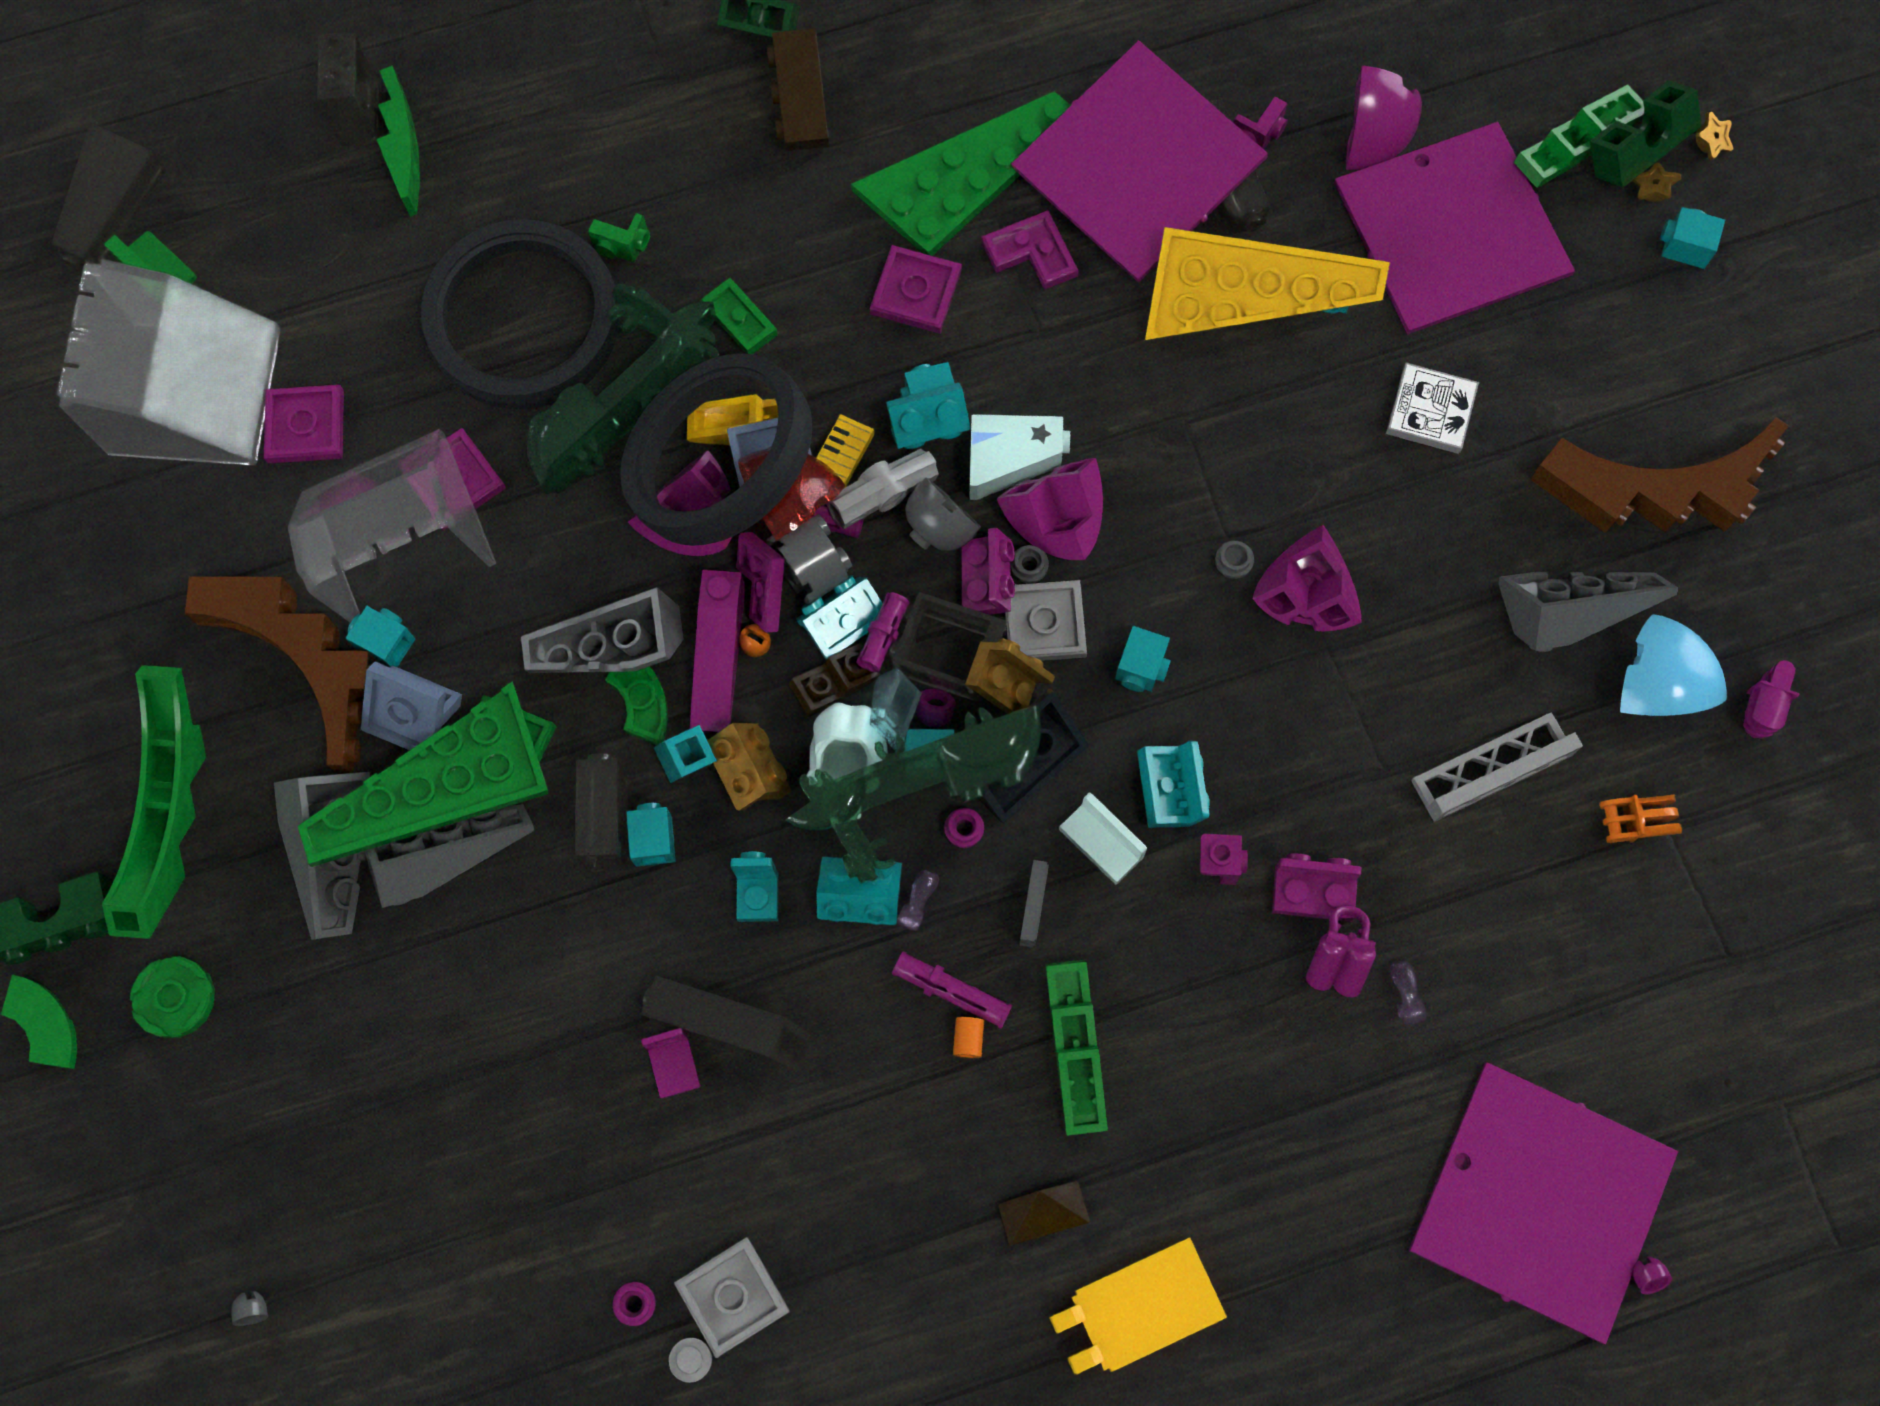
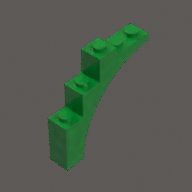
[102,665,206,939]

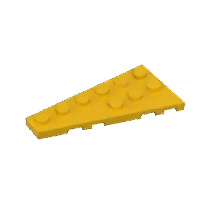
[1145,227,1390,340]

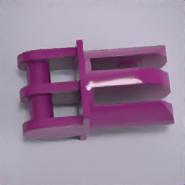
[1743,660,1799,739]

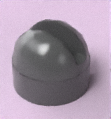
[231,1291,268,1326]

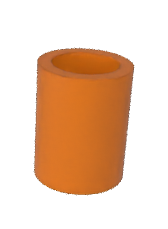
[953,1017,984,1058]

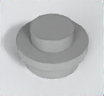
[669,1338,712,1383]

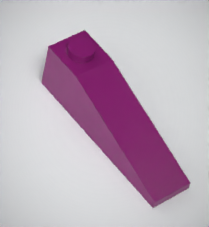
[690,570,746,734]

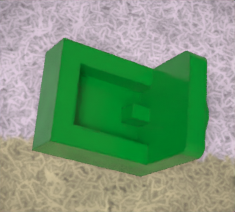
[588,213,650,263]

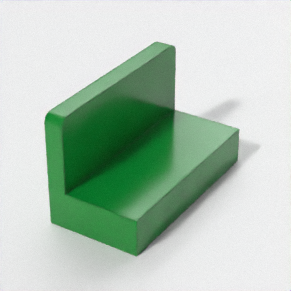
[104,231,197,307]

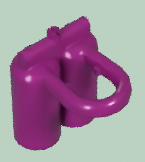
[1306,905,1376,998]

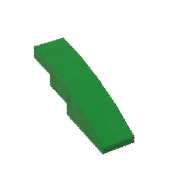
[376,65,420,217]
[1514,85,1644,188]
[1045,960,1108,1136]

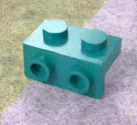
[886,383,971,449]
[1137,741,1210,828]
[817,857,902,925]

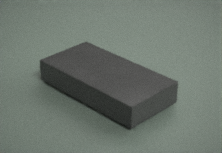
[1019,860,1049,948]

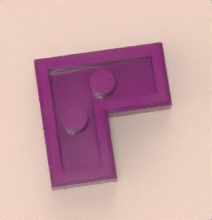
[981,210,1078,290]
[736,532,785,633]

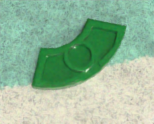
[605,666,668,746]
[1,975,77,1069]

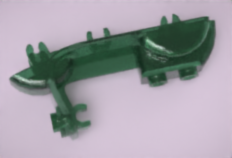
[526,284,719,494]
[785,706,1042,884]

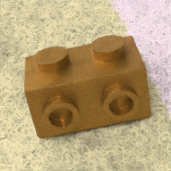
[707,723,791,811]

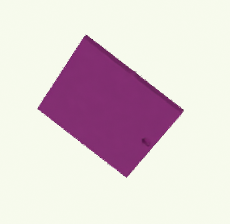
[1011,40,1268,283]
[1334,122,1575,335]
[1408,1062,1678,1344]

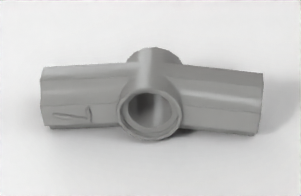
[826,449,939,529]

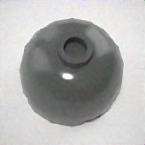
[905,477,981,551]

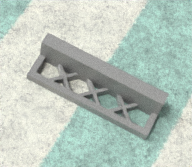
[1411,712,1583,822]

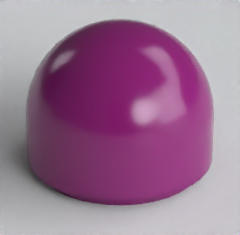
[915,689,956,728]

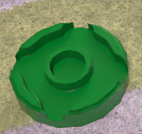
[130,956,215,1038]

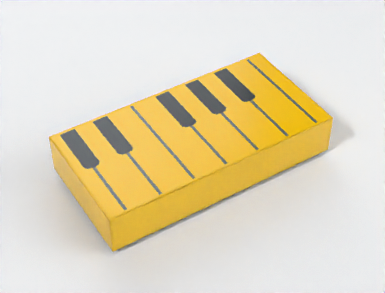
[814,414,874,494]

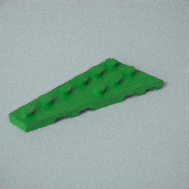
[851,91,1071,256]
[298,681,548,867]

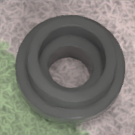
[1010,545,1049,583]

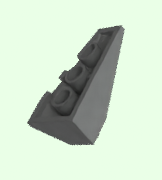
[1499,572,1678,652]
[521,587,684,673]
[274,772,370,940]
[365,804,534,908]

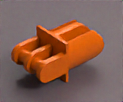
[1599,795,1682,843]

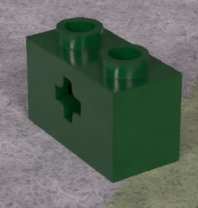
[717,0,800,38]

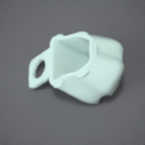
[807,703,887,820]

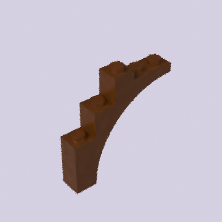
[1530,417,1789,533]
[185,576,379,774]

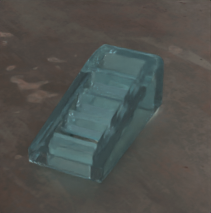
[869,668,922,750]

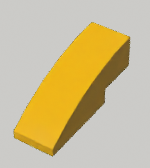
[687,394,778,445]

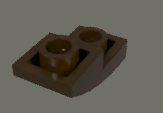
[789,643,880,717]

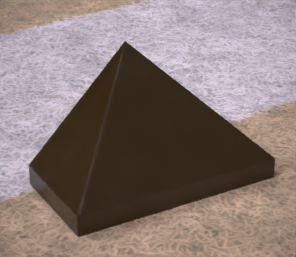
[998,1181,1090,1246]

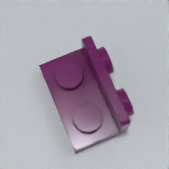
[962,528,1015,618]
[1272,853,1362,922]

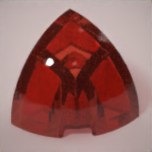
[738,449,845,541]

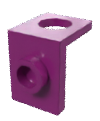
[641,1028,701,1099]

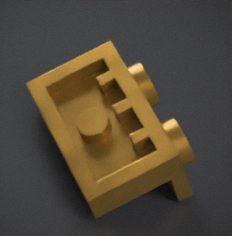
[965,639,1055,718]

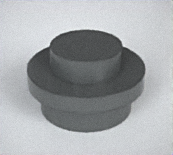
[1215,541,1254,579]

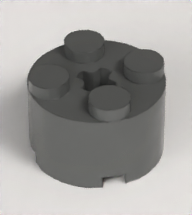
[766,514,852,605]

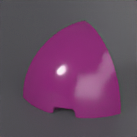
[1346,66,1422,170]
[628,450,732,556]
[997,458,1103,560]
[1253,525,1362,631]

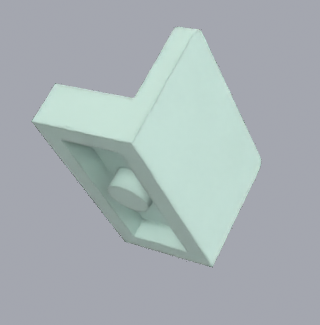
[1059,792,1147,885]

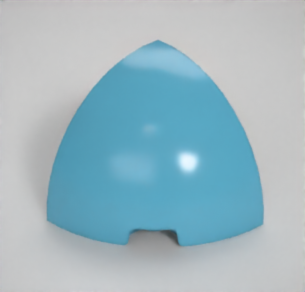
[1620,614,1727,716]

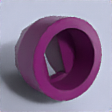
[1633,1257,1673,1294]

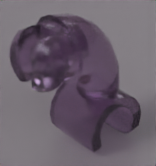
[897,869,939,931]
[1389,960,1426,1025]

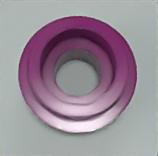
[944,808,984,848]
[613,1282,656,1326]

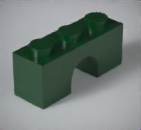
[1590,80,1702,188]
[0,872,113,965]

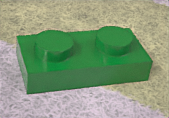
[701,278,778,354]

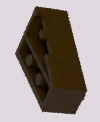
[767,28,829,151]

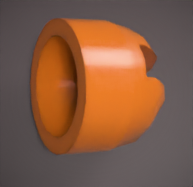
[739,624,771,657]

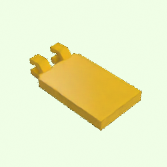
[1049,1238,1227,1374]

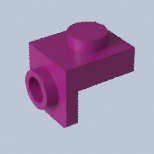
[1233,97,1288,149]
[1200,834,1248,885]

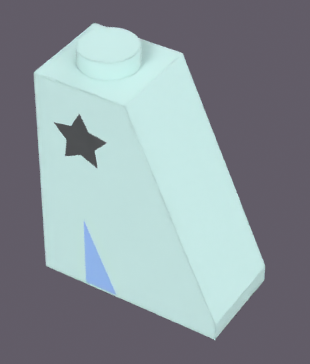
[970,415,1070,500]

